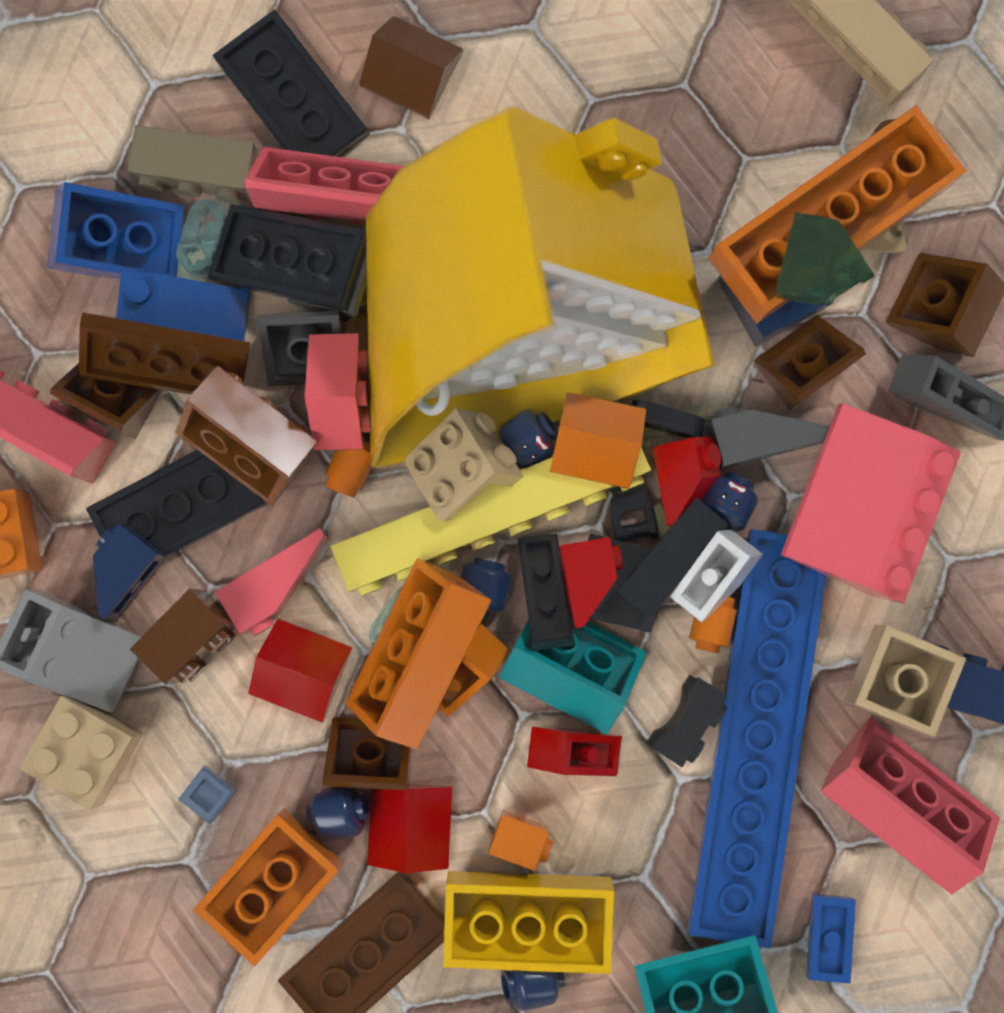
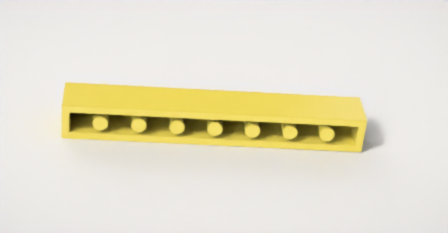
[330,447,651,596]

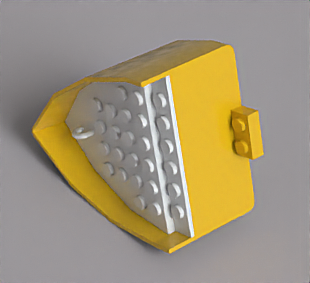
[366,106,715,468]

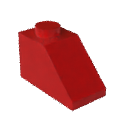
[652,437,721,527]
[559,537,623,628]
[527,726,622,777]

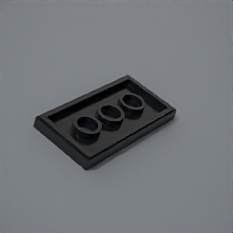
[212,9,370,157]
[207,204,366,312]
[86,450,266,559]

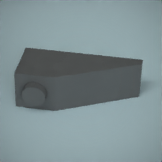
[888,355,1004,441]
[706,406,830,470]

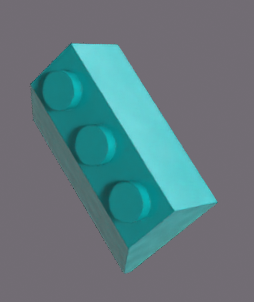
[498,611,647,735]
[634,935,778,1013]

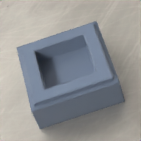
[179,765,237,824]

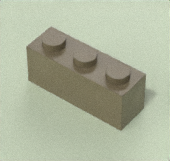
[127,125,259,203]

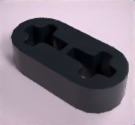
[631,400,706,439]

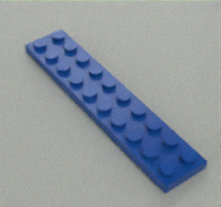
[687,529,826,949]

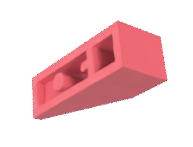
[215,528,329,637]

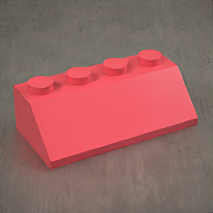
[245,147,404,225]
[0,370,116,484]
[821,717,1000,895]

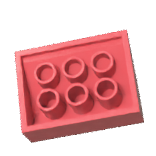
[781,403,961,604]

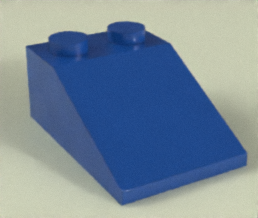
[47,182,184,278]
[116,271,250,341]

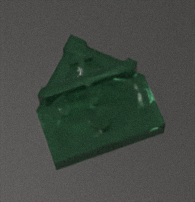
[776,212,874,307]

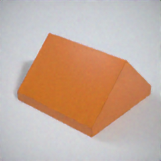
[550,392,646,489]

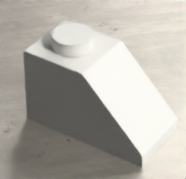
[670,530,763,622]

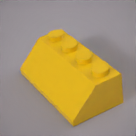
[443,871,614,974]

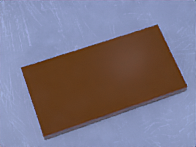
[78,312,250,395]
[277,872,445,1013]

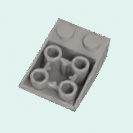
[0,589,142,713]

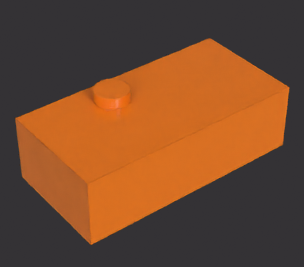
[345,558,492,750]

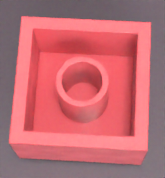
[304,333,370,450]

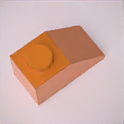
[438,624,511,717]

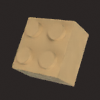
[844,625,966,738]
[19,696,143,810]

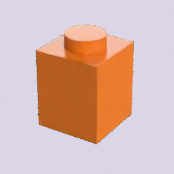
[488,810,554,871]

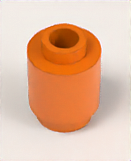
[325,441,372,498]
[689,597,737,654]

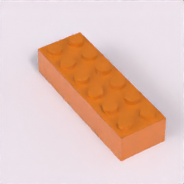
[708,105,967,324]

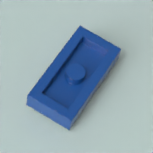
[806,893,856,984]

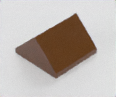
[359,16,463,119]
[754,315,866,410]
[50,363,162,439]
[322,717,412,790]

